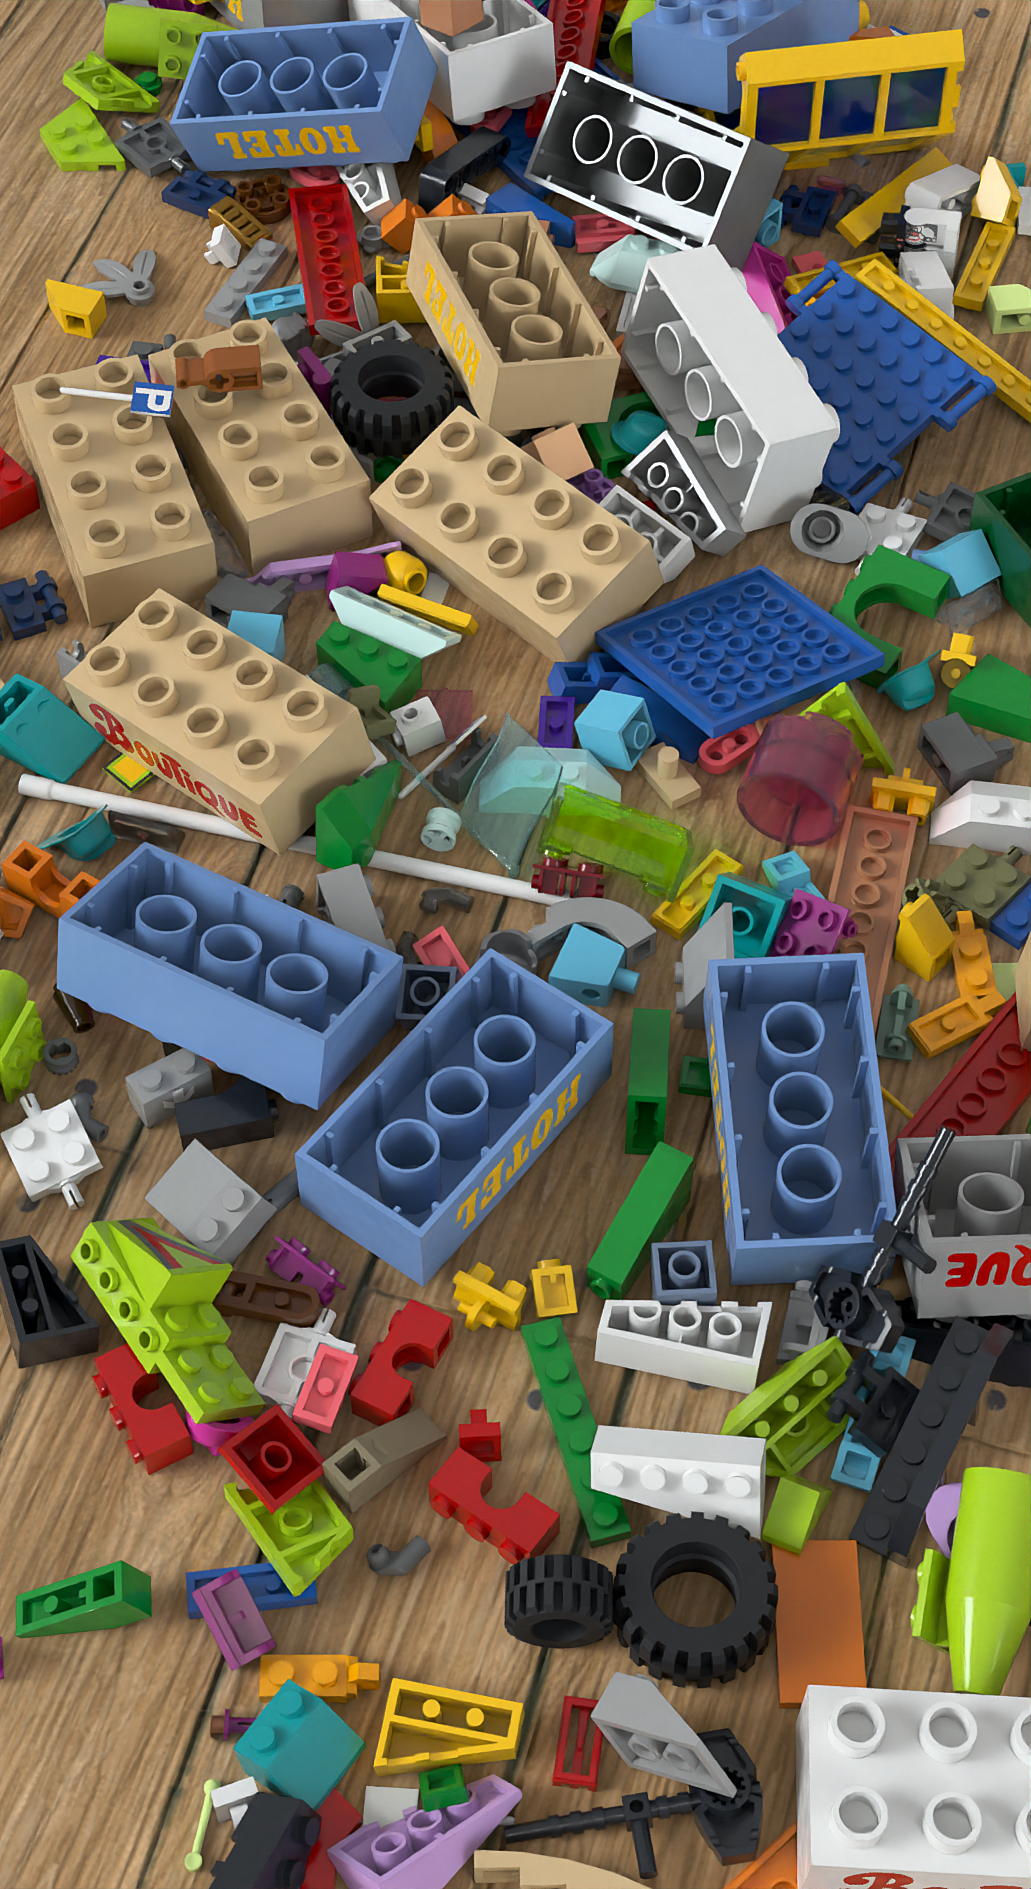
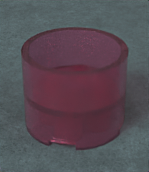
[736,711,864,846]

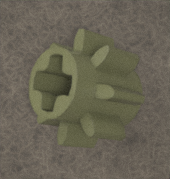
[901,877,947,914]

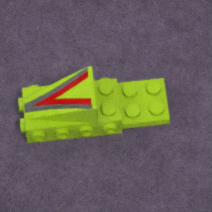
[70,1217,266,1424]

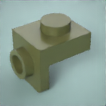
[346,684,397,739]

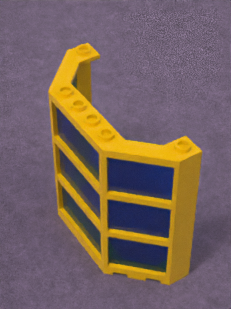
[697,29,965,163]

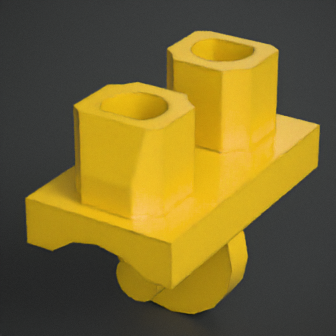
[940,633,978,689]
[869,767,937,826]
[453,1262,526,1332]

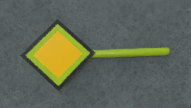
[102,752,155,794]

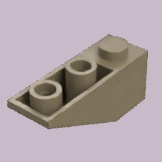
[322,1408,447,1514]

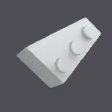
[895,164,981,237]
[897,251,954,320]

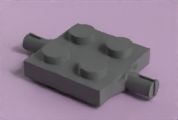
[115,117,191,178]
[913,482,975,542]

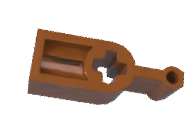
[175,345,263,392]

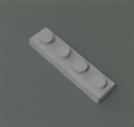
[203,238,288,328]

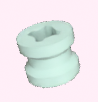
[421,807,462,852]

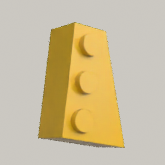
[376,256,427,323]

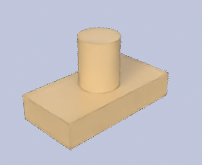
[634,742,701,810]

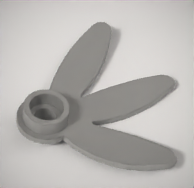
[80,249,156,307]
[314,282,379,365]

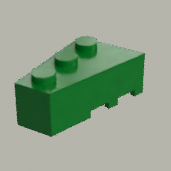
[316,621,422,715]

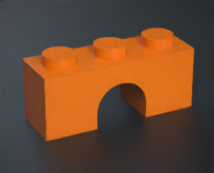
[1,840,100,918]

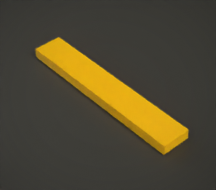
[835,147,953,248]

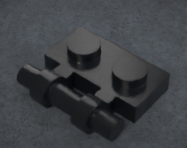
[826,1351,920,1458]

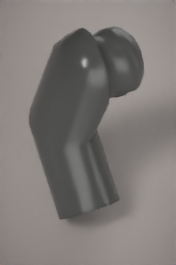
[70,1092,109,1143]

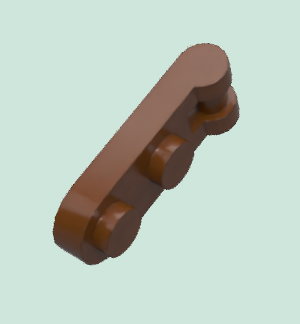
[212,1271,323,1328]

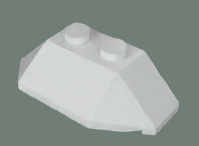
[929,780,1031,855]

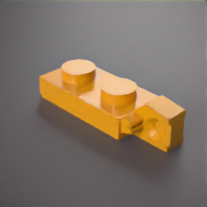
[951,910,997,999]
[905,990,1006,1059]
[259,1655,381,1703]

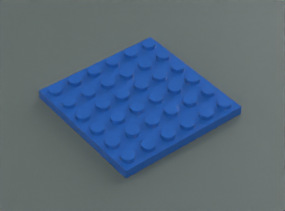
[595,564,885,739]

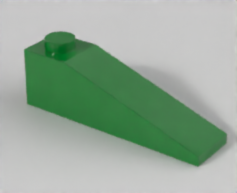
[316,759,402,870]

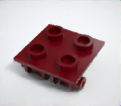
[531,856,612,898]

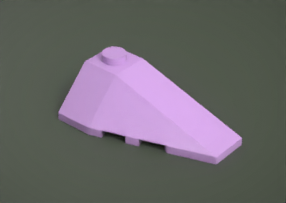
[327,1774,522,1889]

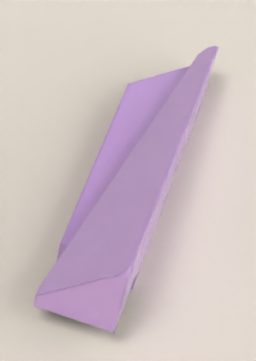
[246,541,402,592]

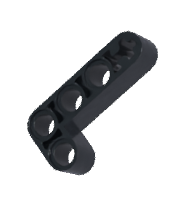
[418,126,511,214]

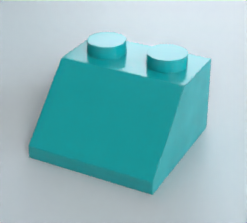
[698,871,792,959]
[233,1679,366,1812]

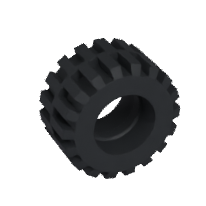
[504,1554,613,1649]

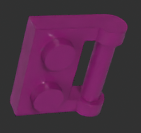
[297,346,333,419]

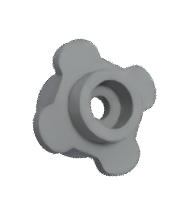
[356,225,390,254]

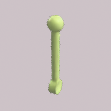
[184,1779,221,1873]

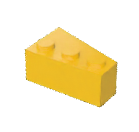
[373,1678,525,1777]

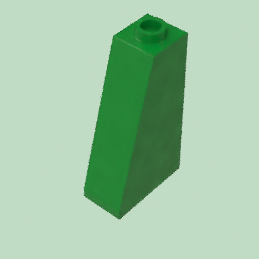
[945,653,1031,743]
[625,1008,671,1155]
[586,1141,694,1300]

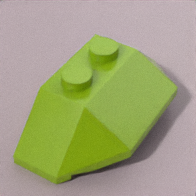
[719,1336,854,1478]

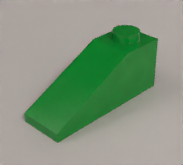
[15,1560,152,1639]

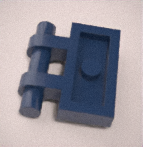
[161,169,236,219]
[779,185,837,238]
[0,570,68,641]

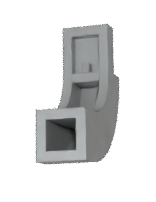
[526,897,657,969]

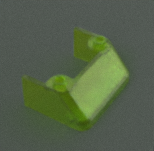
[536,782,695,903]

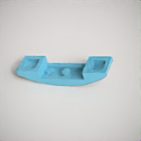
[830,1336,916,1493]

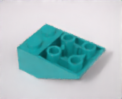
[0,673,105,784]

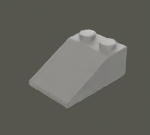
[675,902,734,1029]
[145,1139,277,1265]
[590,1672,737,1798]

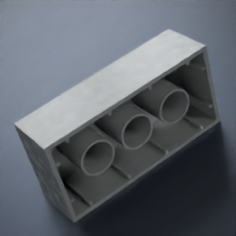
[523,61,790,272]

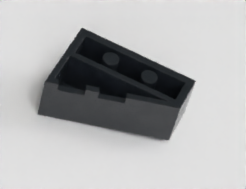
[0,1235,100,1369]
[209,1792,322,1889]

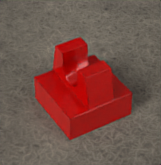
[458,1409,502,1462]

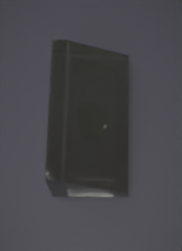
[108,810,185,853]

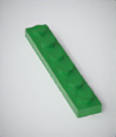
[521,1316,632,1549]

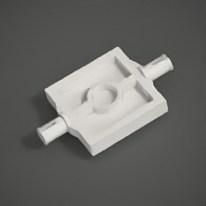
[855,498,927,576]
[0,1093,103,1210]
[254,1308,357,1420]

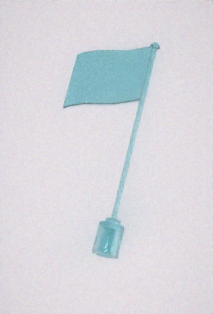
[309,663,563,878]

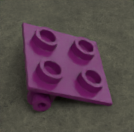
[769,888,858,957]

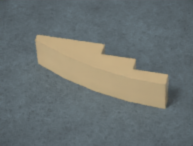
[474,1850,652,1889]

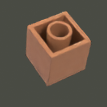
[419,0,484,37]

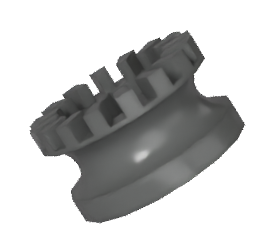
[43,1037,79,1076]

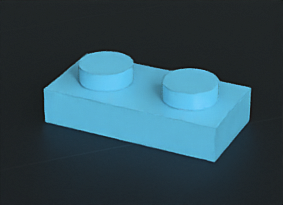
[245,284,306,321]

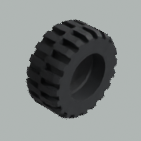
[331,339,454,459]
[613,1511,778,1689]

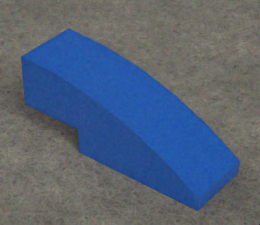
[547,652,649,705]
[610,674,711,765]

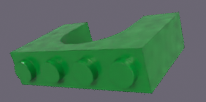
[577,392,717,479]
[829,545,951,689]

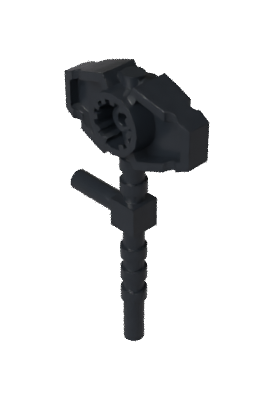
[808,1125,957,1354]
[503,1728,763,1880]

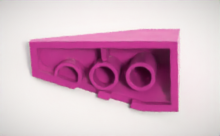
[742,242,798,334]

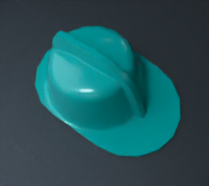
[611,410,669,456]
[876,649,941,711]
[36,804,116,861]

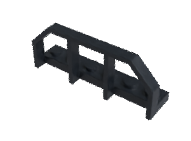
[849,1316,1015,1569]

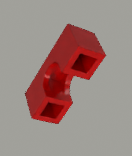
[348,1298,454,1426]
[92,1343,194,1475]
[428,1446,560,1565]

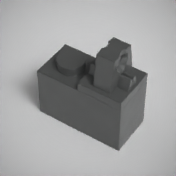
[204,573,295,629]
[917,712,1015,796]

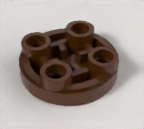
[234,174,291,225]

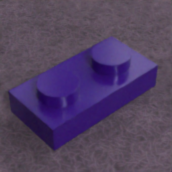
[537,696,575,749]

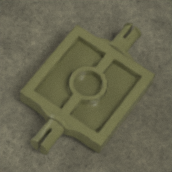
[935,844,1031,929]

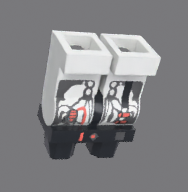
[879,205,962,277]

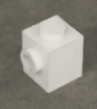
[390,696,447,757]

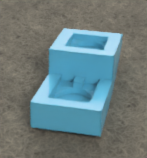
[762,850,826,900]

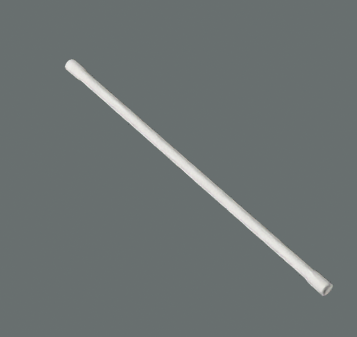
[18,774,578,905]

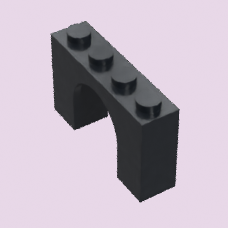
[162,1041,279,1152]

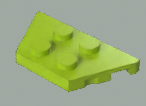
[63,51,160,113]
[39,98,126,172]
[791,682,895,775]
[224,1480,354,1597]

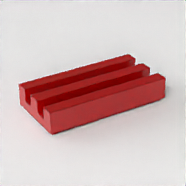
[552,1695,604,1792]

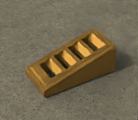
[208,196,273,251]

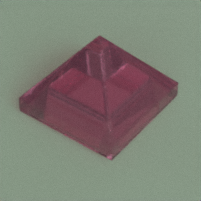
[816,175,847,198]

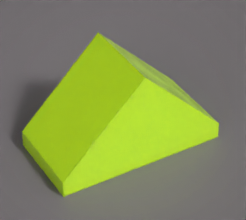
[761,1475,833,1555]

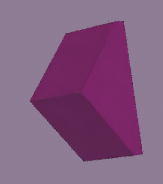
[325,551,389,612]

